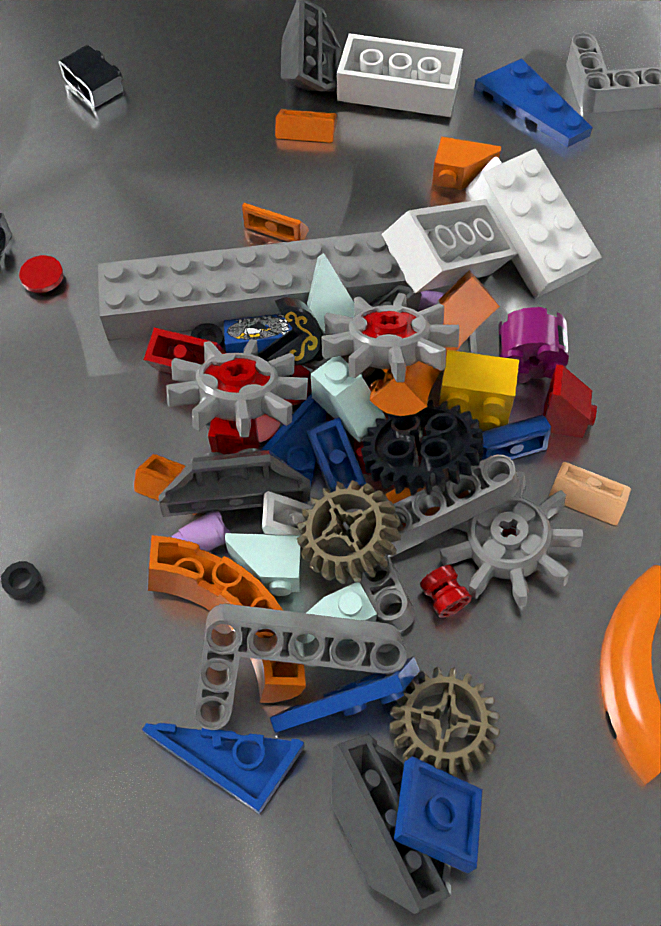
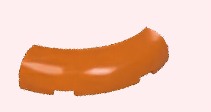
[370,270,500,416]
[148,535,306,703]
[600,565,661,785]

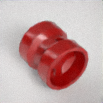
[420,565,472,618]

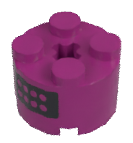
[498,307,569,383]

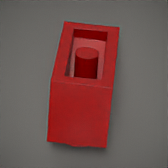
[543,364,597,438]

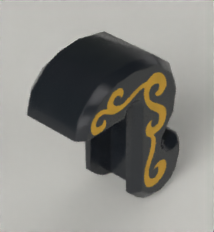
[258,297,323,377]

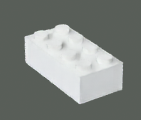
[337,33,463,117]
[471,148,602,299]
[382,199,518,293]

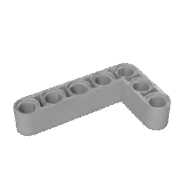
[566,32,661,113]
[346,454,520,631]
[194,604,407,730]

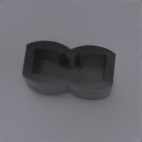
[58,45,123,108]

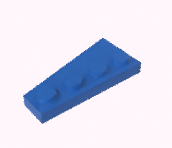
[474,58,593,147]

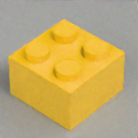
[439,350,519,431]

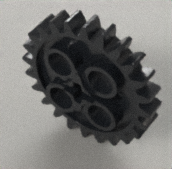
[361,400,484,496]

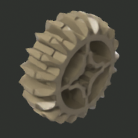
[297,480,401,584]
[389,666,500,777]

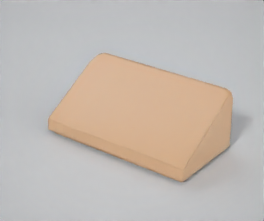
[549,462,631,525]

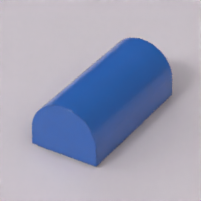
[479,415,551,461]
[305,417,366,492]

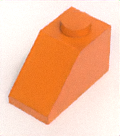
[432,136,501,190]

